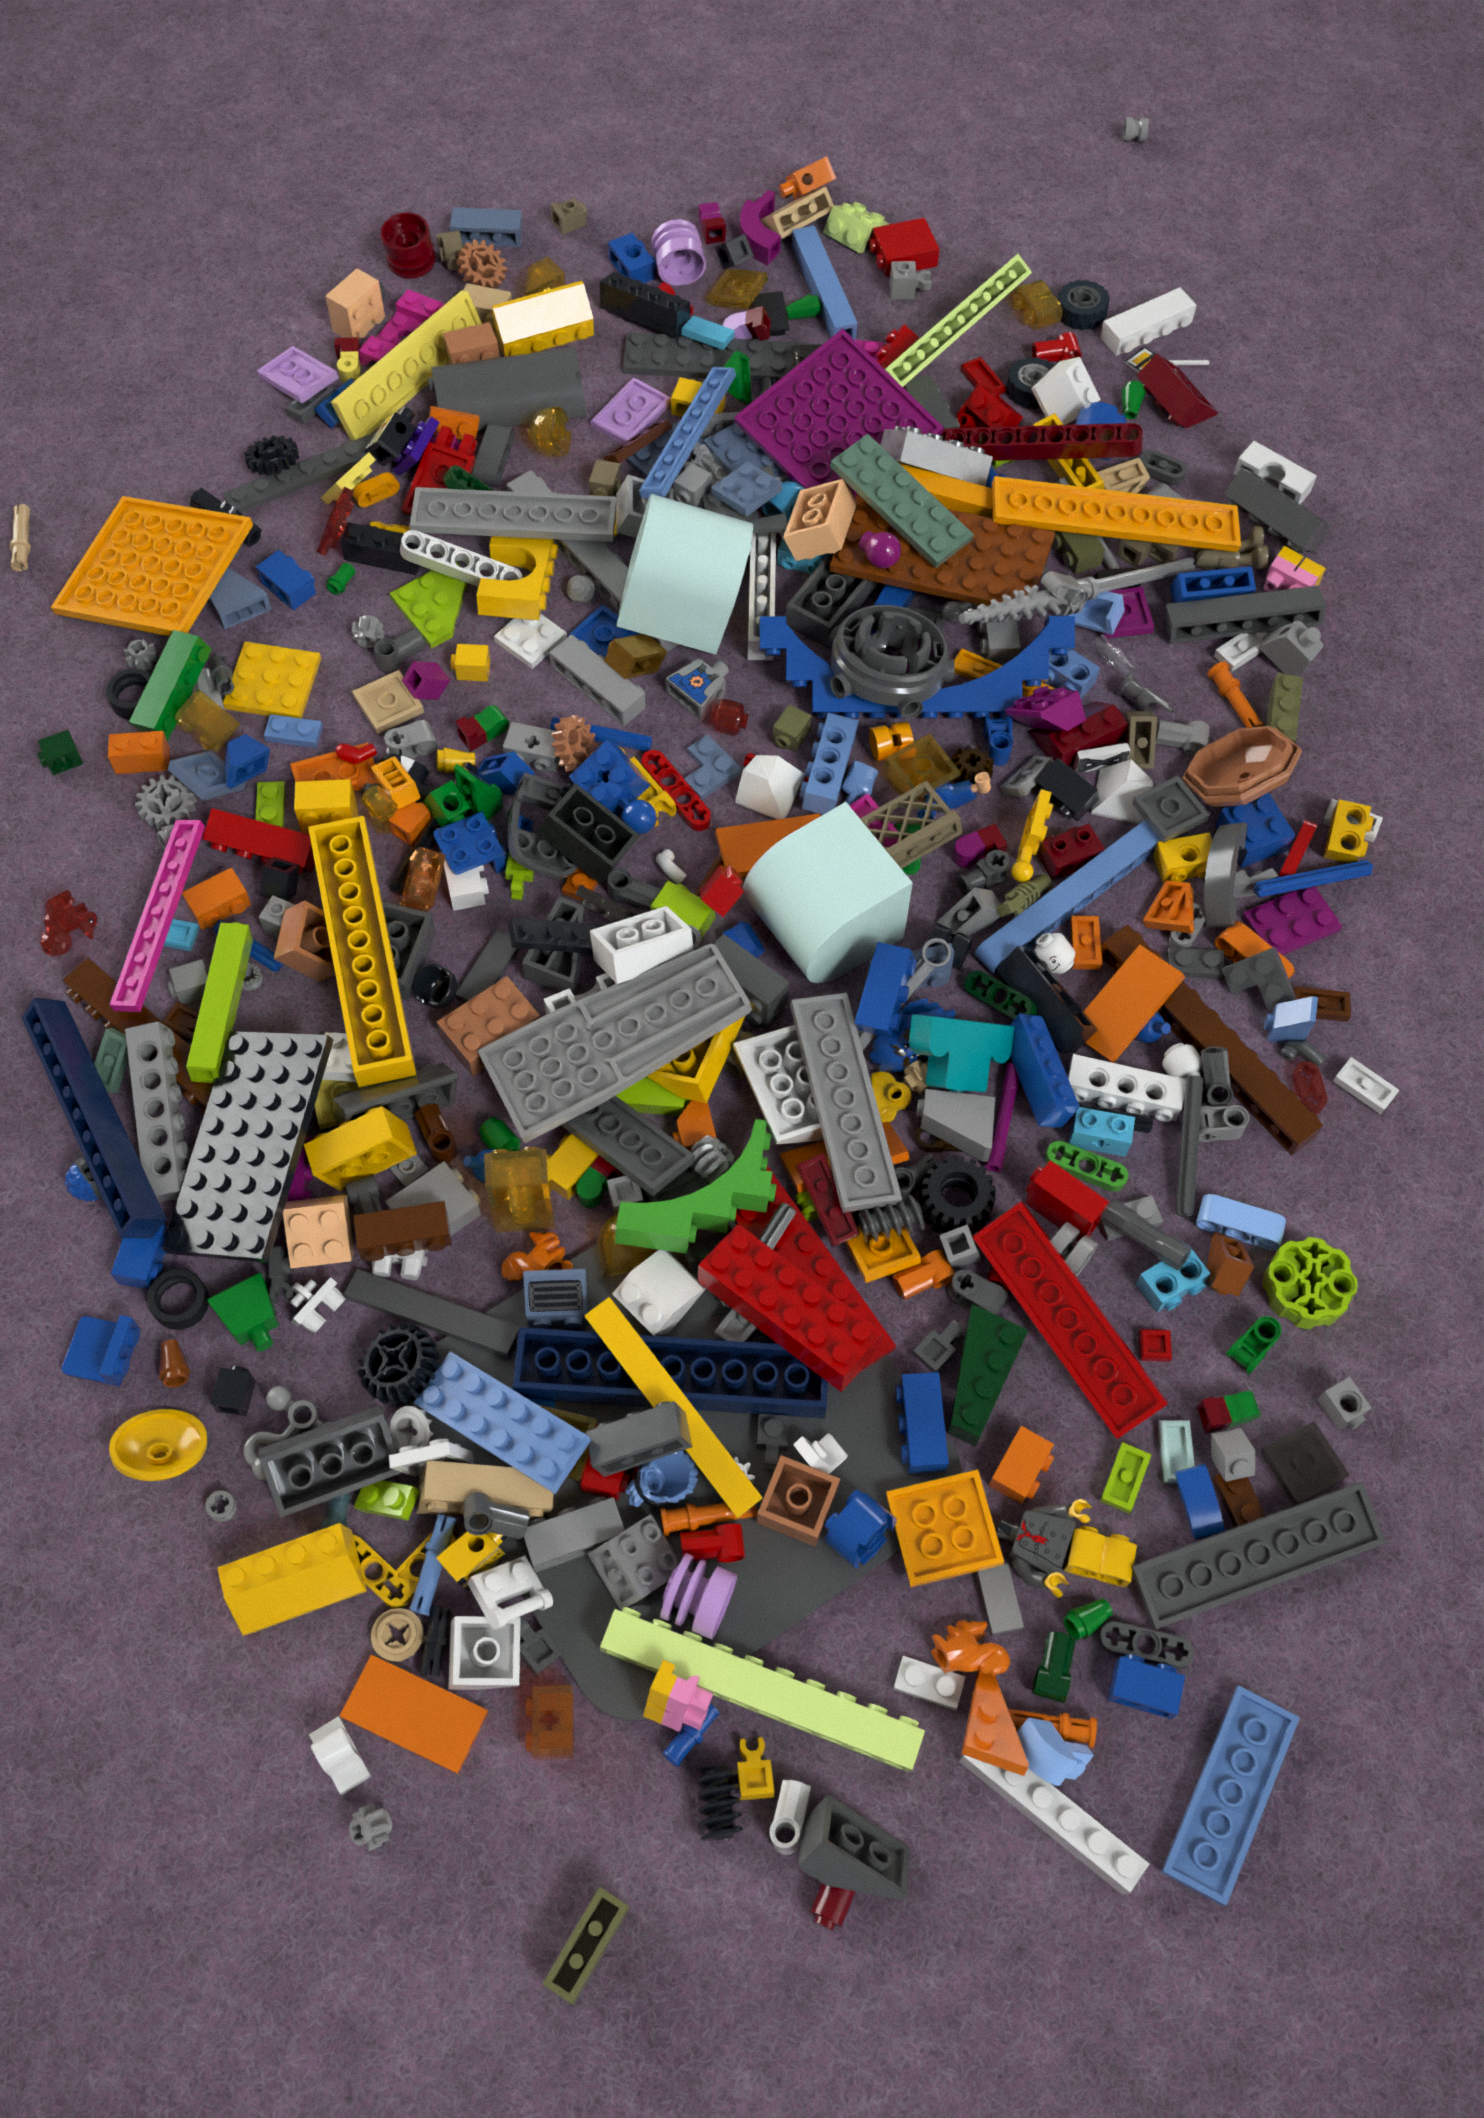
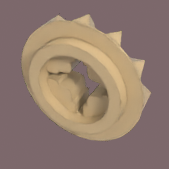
[371,1608,424,1662]

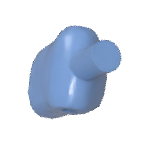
[841,761,879,805]

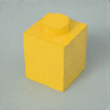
[451,644,491,681]

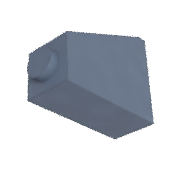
[208,568,272,629]

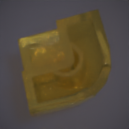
[598,1214,658,1277]

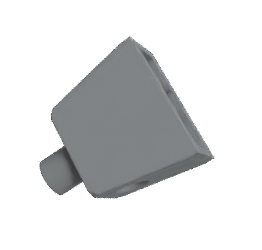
[1258,620,1323,676]

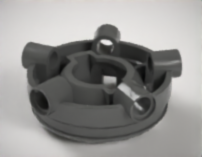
[827,605,954,719]

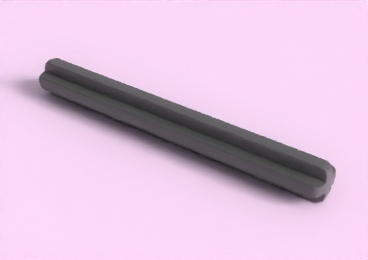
[1176,1075,1203,1217]

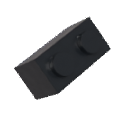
[1036,758,1100,821]

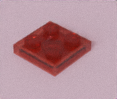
[316,486,354,556]

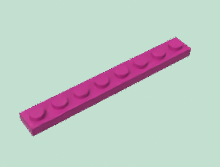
[110,820,205,1012]

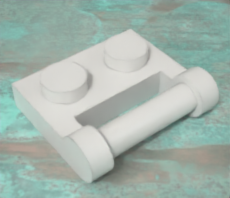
[467,1556,553,1630]

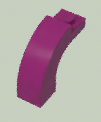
[740,190,781,266]

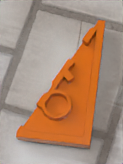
[962,1670,1029,1776]

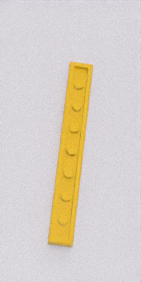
[584,1297,763,1519]

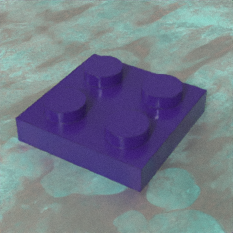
[392,416,440,476]

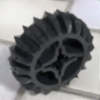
[357,1322,441,1406]

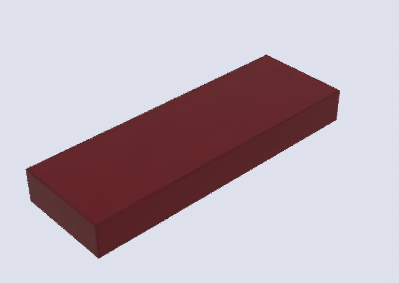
[795,1153,860,1247]

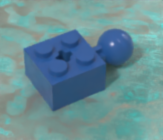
[569,739,657,835]

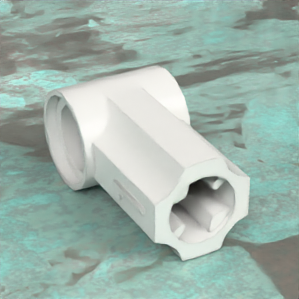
[770,1780,811,1855]

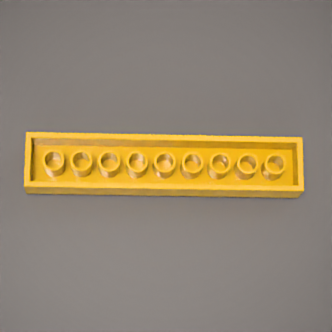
[308,816,417,1087]

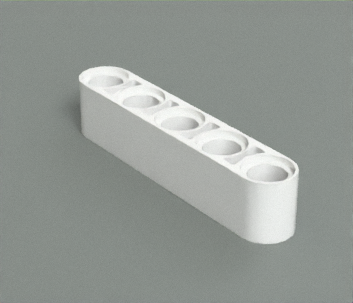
[400,530,523,587]

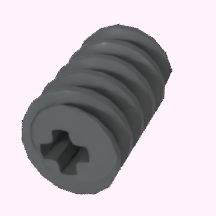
[858,1195,925,1244]

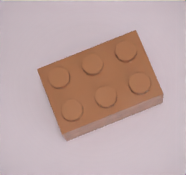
[437,976,540,1077]

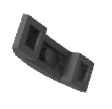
[1204,822,1247,928]

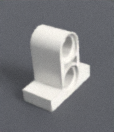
[309,1716,371,1795]

